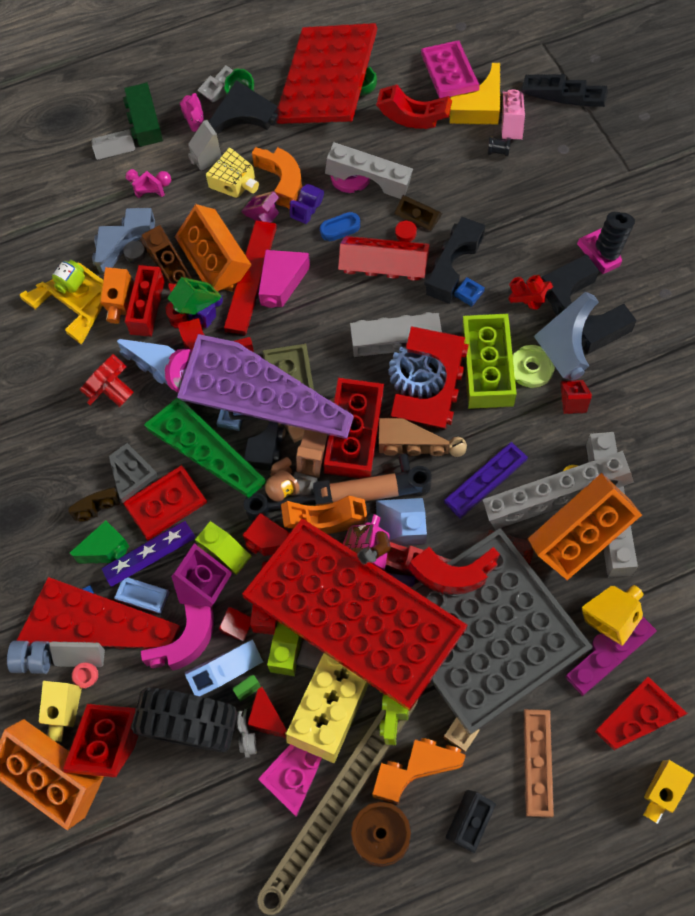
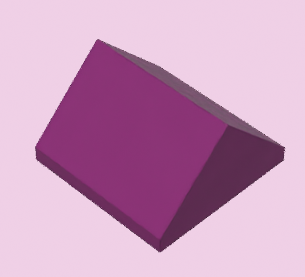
[172,543,232,607]

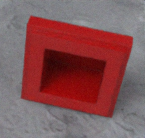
[219,607,251,642]

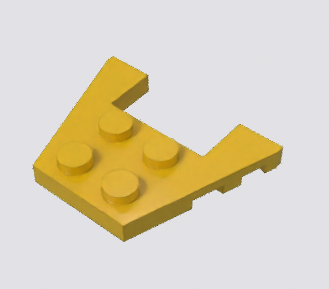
[20,263,103,344]

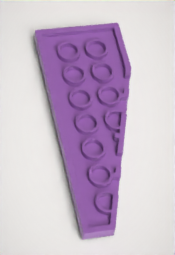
[177,334,354,439]

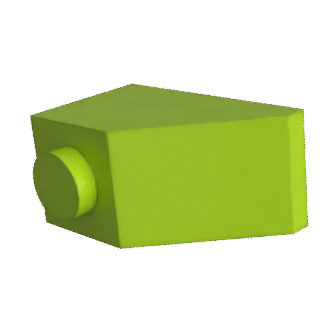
[195,521,251,575]

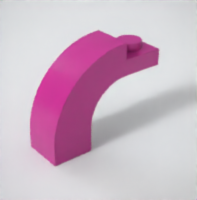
[141,604,214,671]

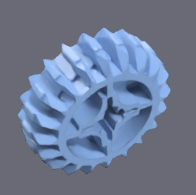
[388,346,447,399]

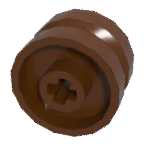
[351,802,411,867]

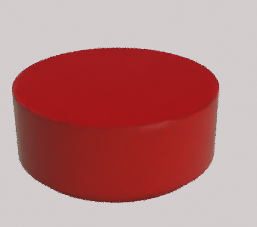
[395,221,417,242]

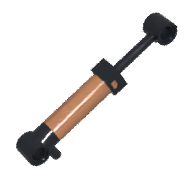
[244,454,432,522]

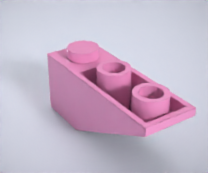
[501,89,525,139]

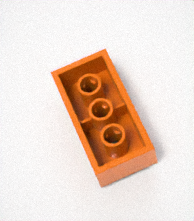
[528,473,642,580]
[0,719,104,830]

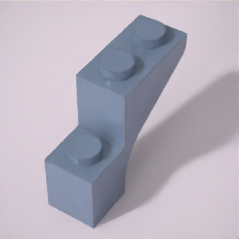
[92,208,155,274]

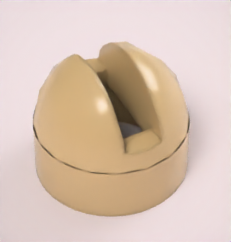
[449,436,467,457]

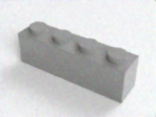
[350,312,442,357]

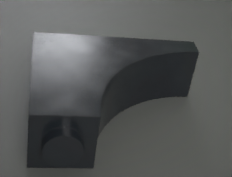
[209,80,279,135]

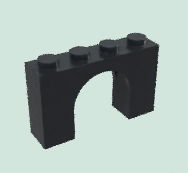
[542,254,637,354]

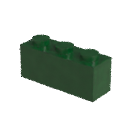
[123,82,163,147]

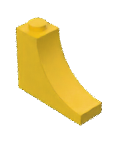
[449,63,500,124]

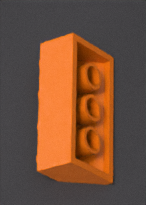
[175,204,251,292]

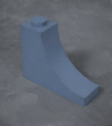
[534,292,599,380]

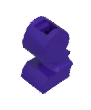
[290,184,324,224]

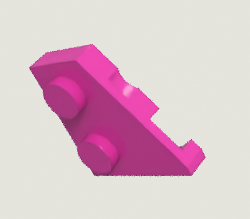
[577,228,622,274]

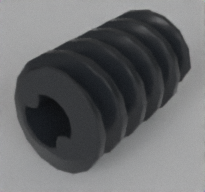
[595,212,635,260]

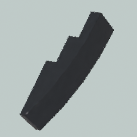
[522,74,608,107]

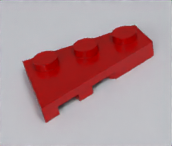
[595,677,688,751]

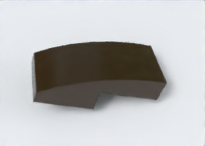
[69,488,120,522]

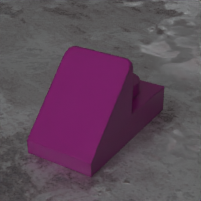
[241,191,279,223]

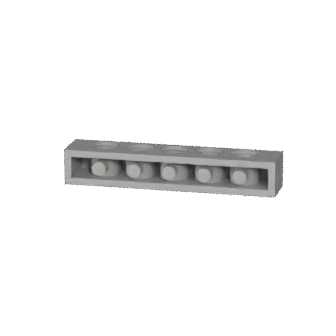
[483,451,634,530]

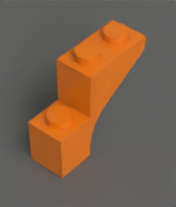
[373,738,466,805]

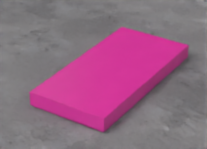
[421,41,479,98]

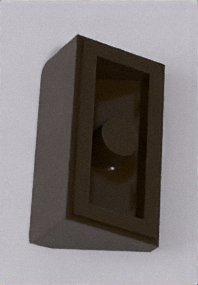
[394,195,443,231]

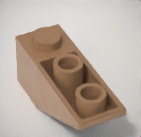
[379,418,449,456]

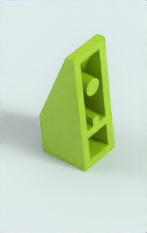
[267,622,302,676]

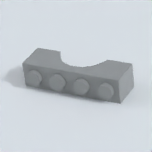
[325,142,413,199]

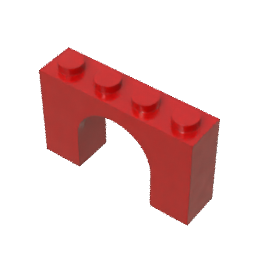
[391,326,469,430]

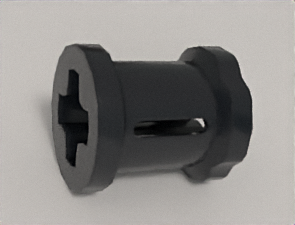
[488,136,511,157]

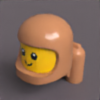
[265,457,300,502]

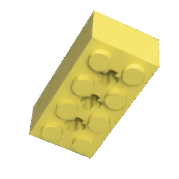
[286,653,369,763]

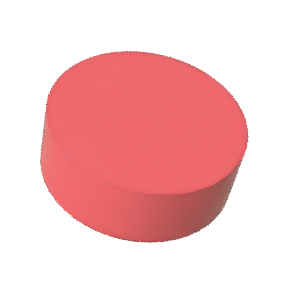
[72,662,98,688]

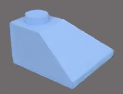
[376,498,427,545]

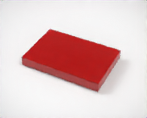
[123,465,207,541]

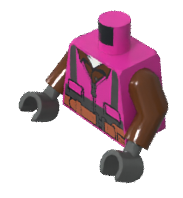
[342,514,391,570]

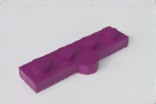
[565,616,657,696]

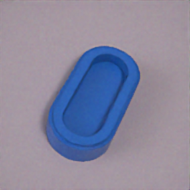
[320,212,360,241]

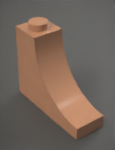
[297,429,328,478]

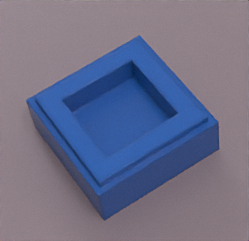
[454,277,485,307]

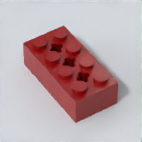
[324,378,384,479]

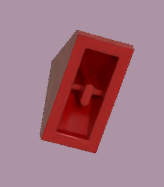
[561,380,592,414]
[248,687,287,738]

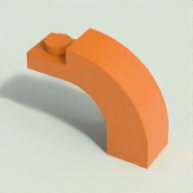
[252,147,302,209]
[281,495,367,534]

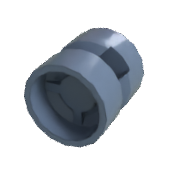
[7,640,52,674]

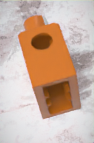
[101,267,134,324]

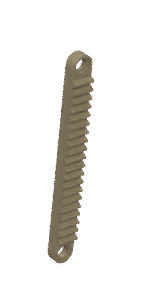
[258,700,418,915]

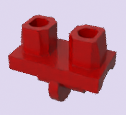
[508,275,553,310]

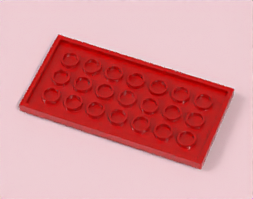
[242,518,468,711]

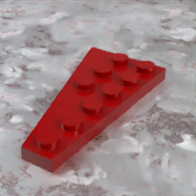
[17,577,181,649]

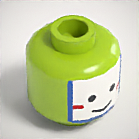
[52,260,85,294]

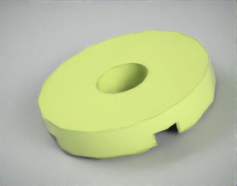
[513,345,555,388]

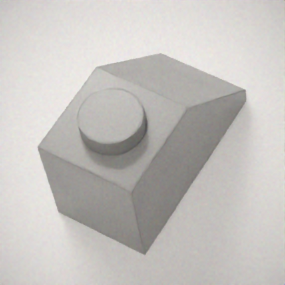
[188,120,221,171]

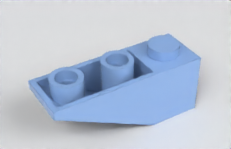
[117,339,175,385]
[184,639,263,696]

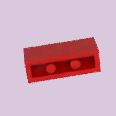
[125,265,165,337]

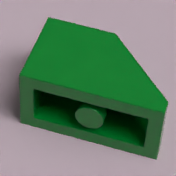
[167,277,222,314]
[70,521,130,564]

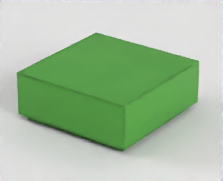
[233,675,261,702]

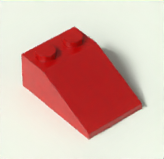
[63,704,139,777]

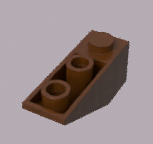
[140,225,192,284]

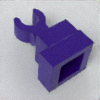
[188,295,223,329]

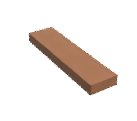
[523,709,554,818]

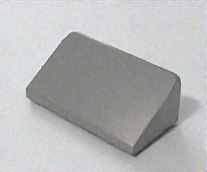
[91,129,135,159]
[50,642,105,667]

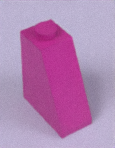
[259,250,310,308]

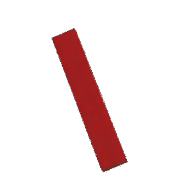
[224,220,277,335]

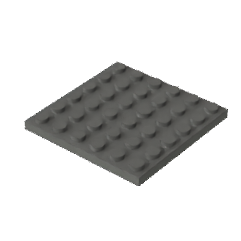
[410,528,592,735]

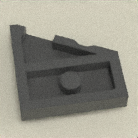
[109,443,157,503]

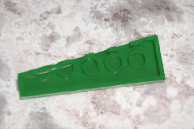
[144,398,266,498]

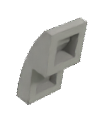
[198,65,233,102]

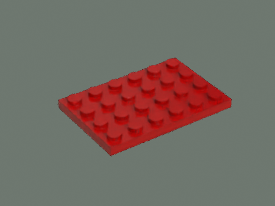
[277,23,377,124]

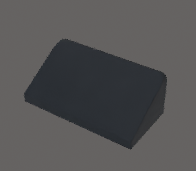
[446,790,496,853]

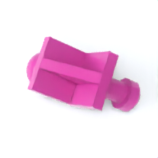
[126,169,171,198]

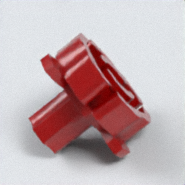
[80,354,134,407]

